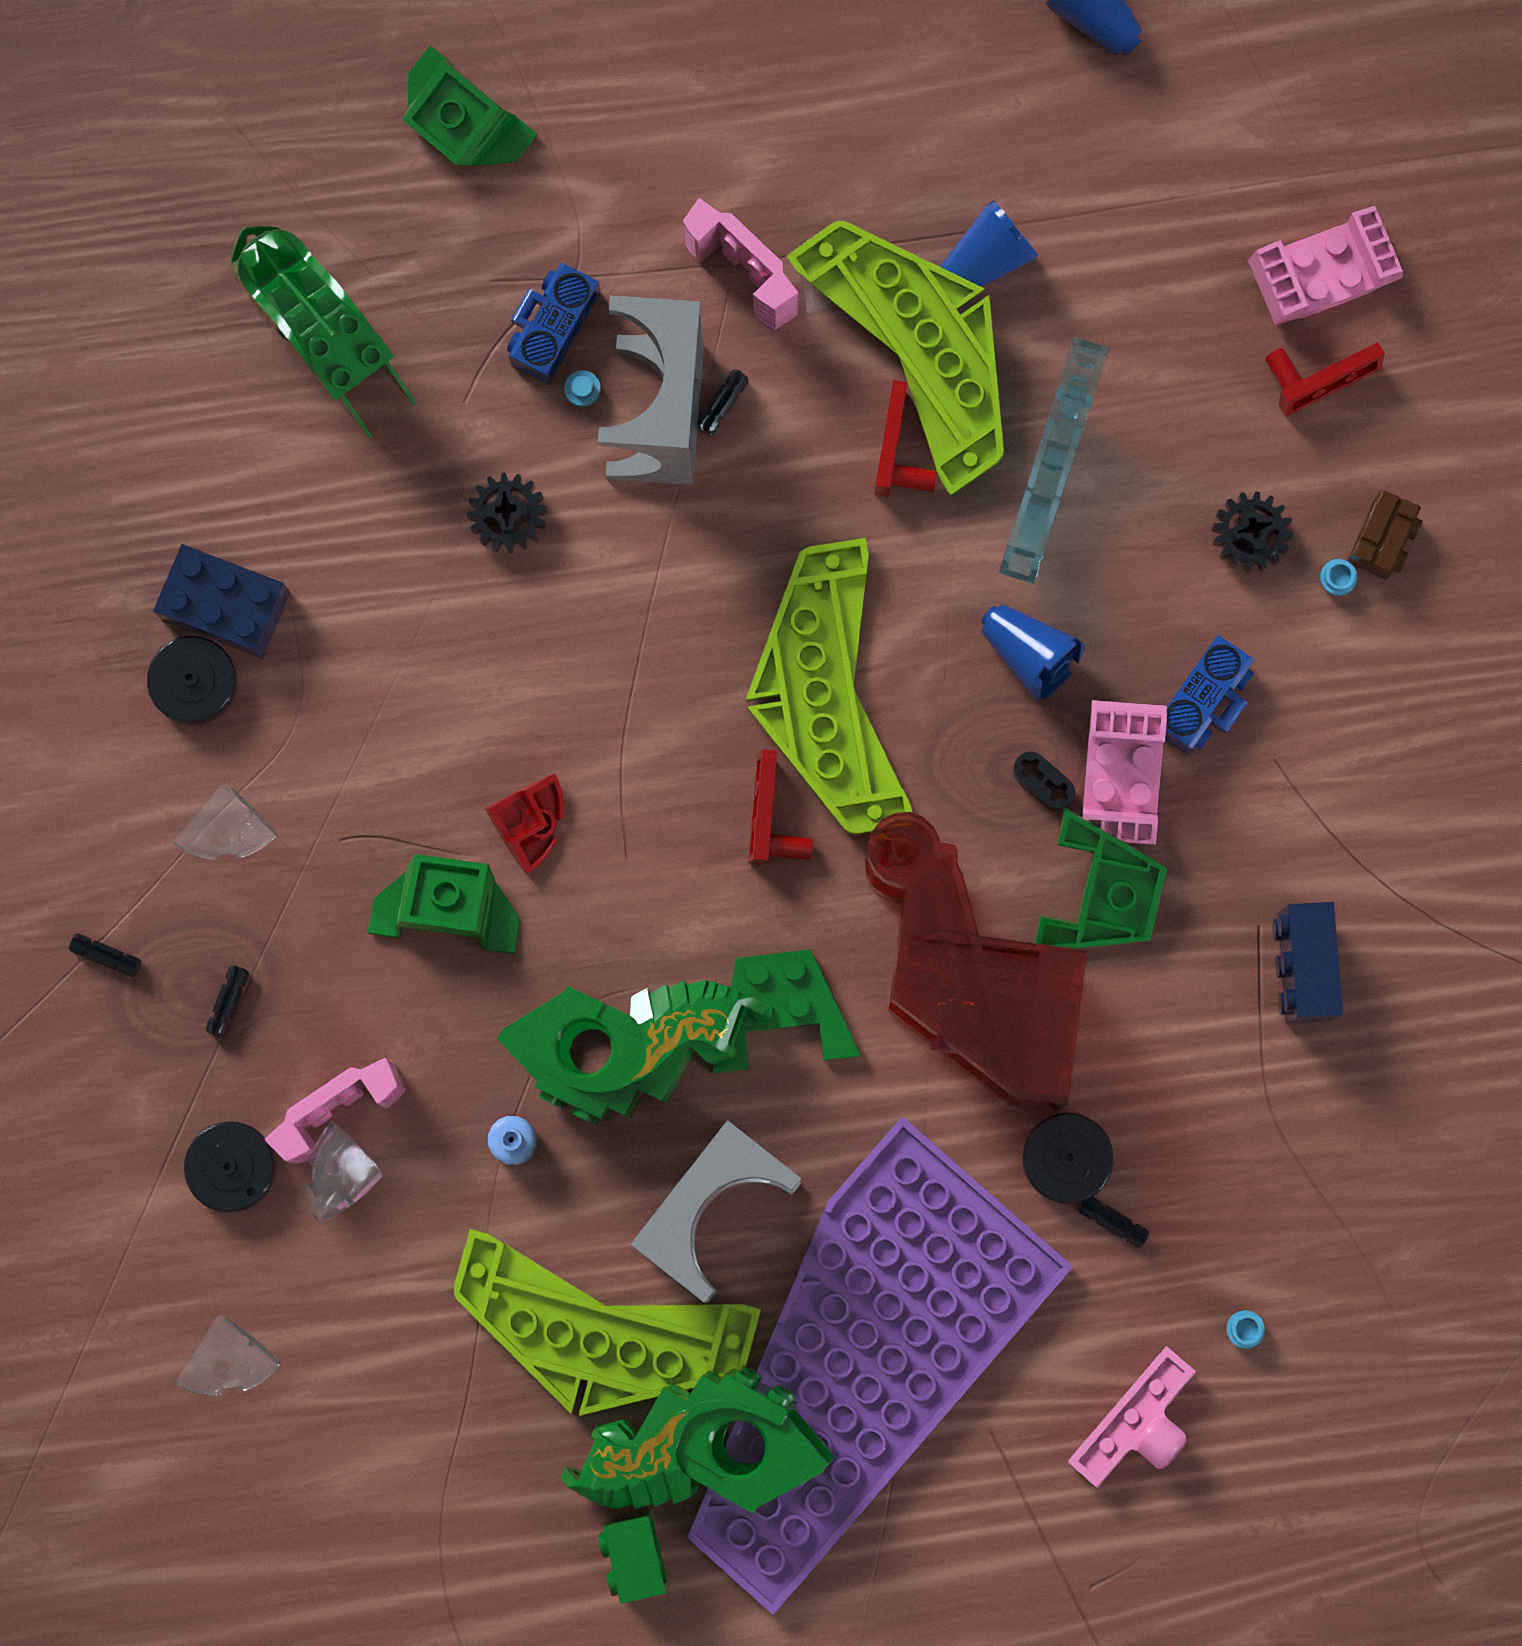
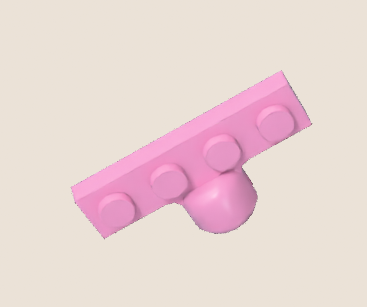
[1067,1346,1196,1488]

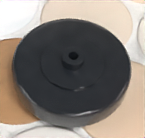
[147,636,238,725]
[1022,1113,1114,1204]
[184,1121,276,1213]

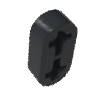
[1013,751,1075,811]

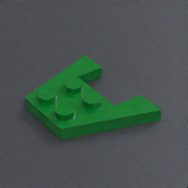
[1032,807,1167,953]
[712,949,861,1074]

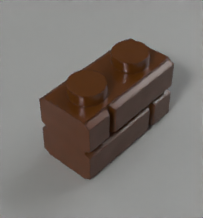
[1347,490,1423,579]

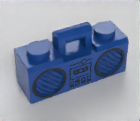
[507,263,601,385]
[1165,635,1254,755]

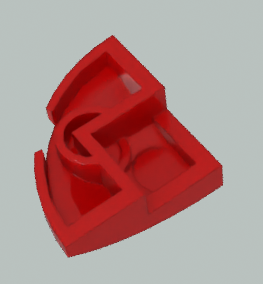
[485,773,564,874]

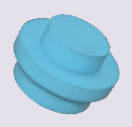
[564,370,601,407]
[1320,559,1357,596]
[1226,1310,1265,1349]

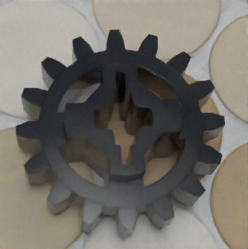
[467,473,547,554]
[1212,491,1293,573]

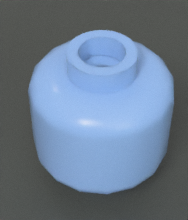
[488,1116,538,1165]

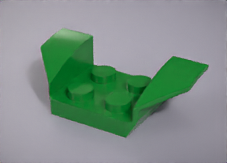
[402,45,538,167]
[367,854,520,954]

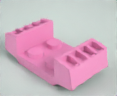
[683,198,799,330]
[1248,206,1403,326]
[1082,700,1167,845]
[265,1057,406,1164]

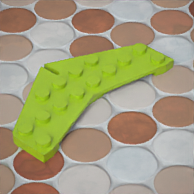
[786,221,1004,496]
[746,538,914,835]
[454,1229,761,1416]

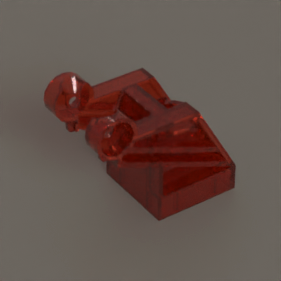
[865,812,1087,1113]

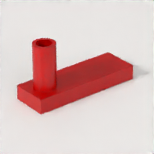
[1265,342,1385,417]
[874,380,937,497]
[748,749,813,865]

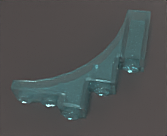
[999,337,1109,584]

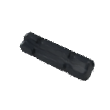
[697,369,749,436]
[69,933,142,977]
[206,965,249,1038]
[1078,1197,1150,1248]

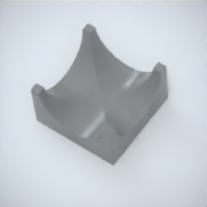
[598,295,704,485]
[631,1120,801,1303]

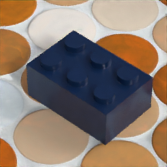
[153,544,290,659]
[1272,902,1343,1024]

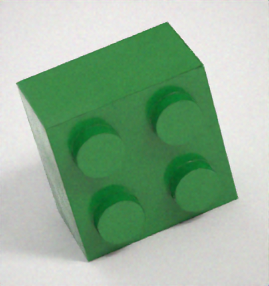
[598,1511,669,1604]

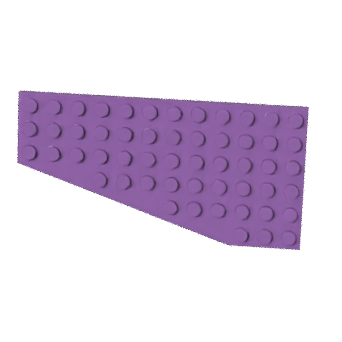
[687,1116,1074,1615]

